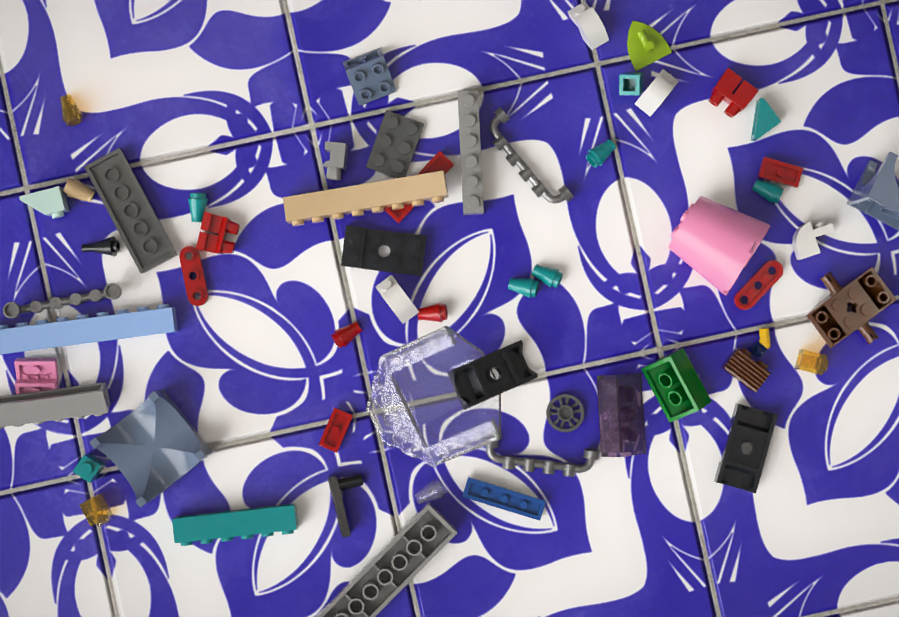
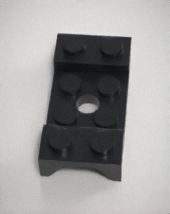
[341,225,427,277]
[447,340,538,410]
[714,403,778,494]

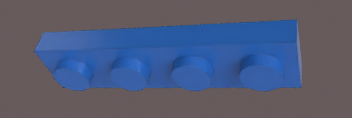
[462,477,546,521]

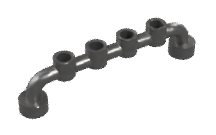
[490,107,574,204]
[3,283,122,318]
[482,436,600,477]

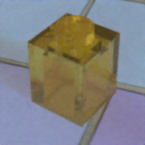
[795,349,829,375]
[79,493,113,527]

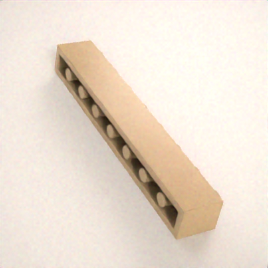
[283,171,449,226]

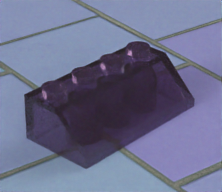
[597,373,646,457]

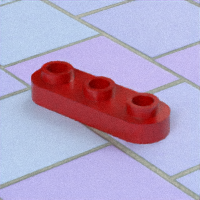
[179,246,209,306]
[734,260,783,310]

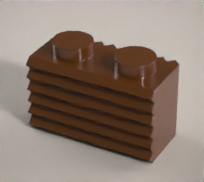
[721,347,771,392]

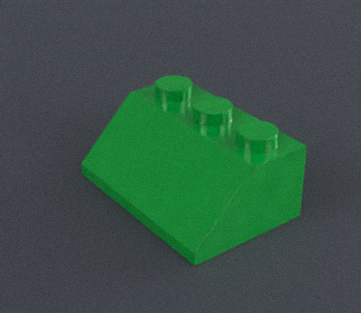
[641,348,712,423]

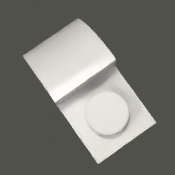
[568,1,609,50]
[635,69,679,117]
[792,221,835,260]
[376,275,419,324]

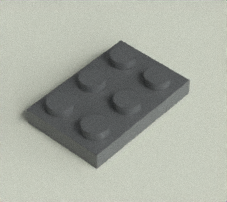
[366,110,424,178]

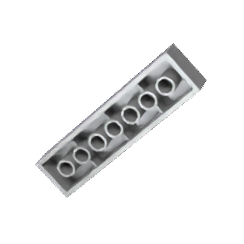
[315,502,458,617]

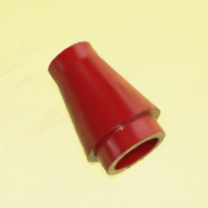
[417,302,448,322]
[331,321,362,349]

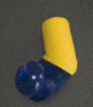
[751,328,771,357]

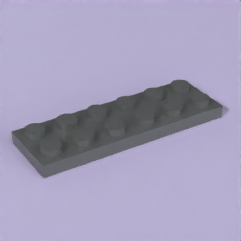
[84,148,178,274]

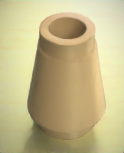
[63,178,95,202]

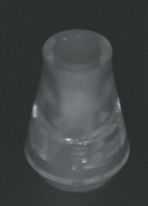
[415,479,446,504]

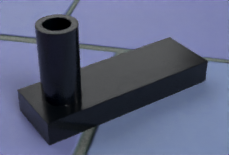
[327,474,363,538]

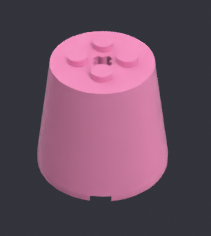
[668,196,771,296]

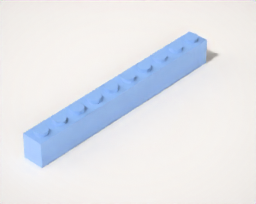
[0,304,178,355]

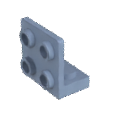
[342,48,396,105]

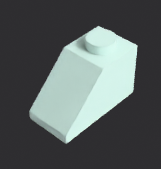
[19,186,69,219]

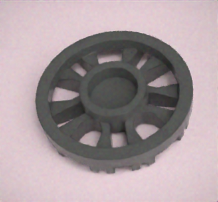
[546,394,584,432]

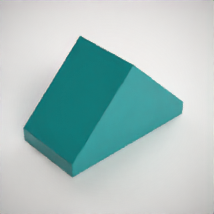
[750,98,781,141]

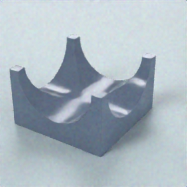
[846,152,899,231]
[89,389,213,508]

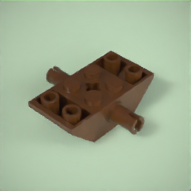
[806,267,897,348]

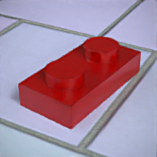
[758,157,803,188]
[318,407,353,453]

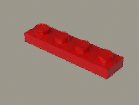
[384,151,454,224]

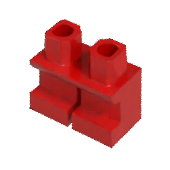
[708,68,759,118]
[196,211,240,255]

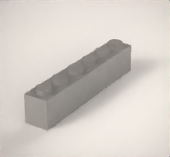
[457,90,484,215]
[0,382,111,429]

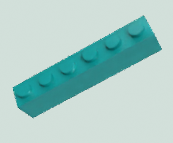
[172,503,299,546]

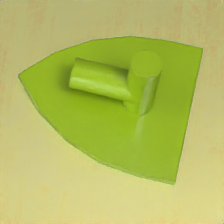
[627,21,672,71]

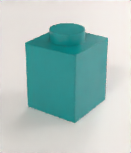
[619,72,644,95]
[73,453,106,483]

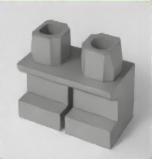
[323,141,348,181]

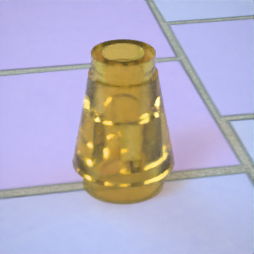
[60,94,83,126]

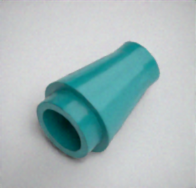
[586,139,616,168]
[752,179,784,204]
[188,193,208,222]
[532,264,563,288]
[508,278,539,298]

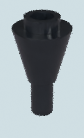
[81,236,120,256]

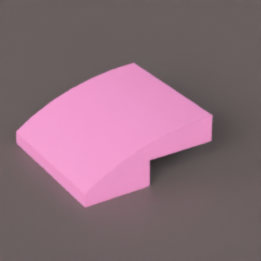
[14,358,59,394]

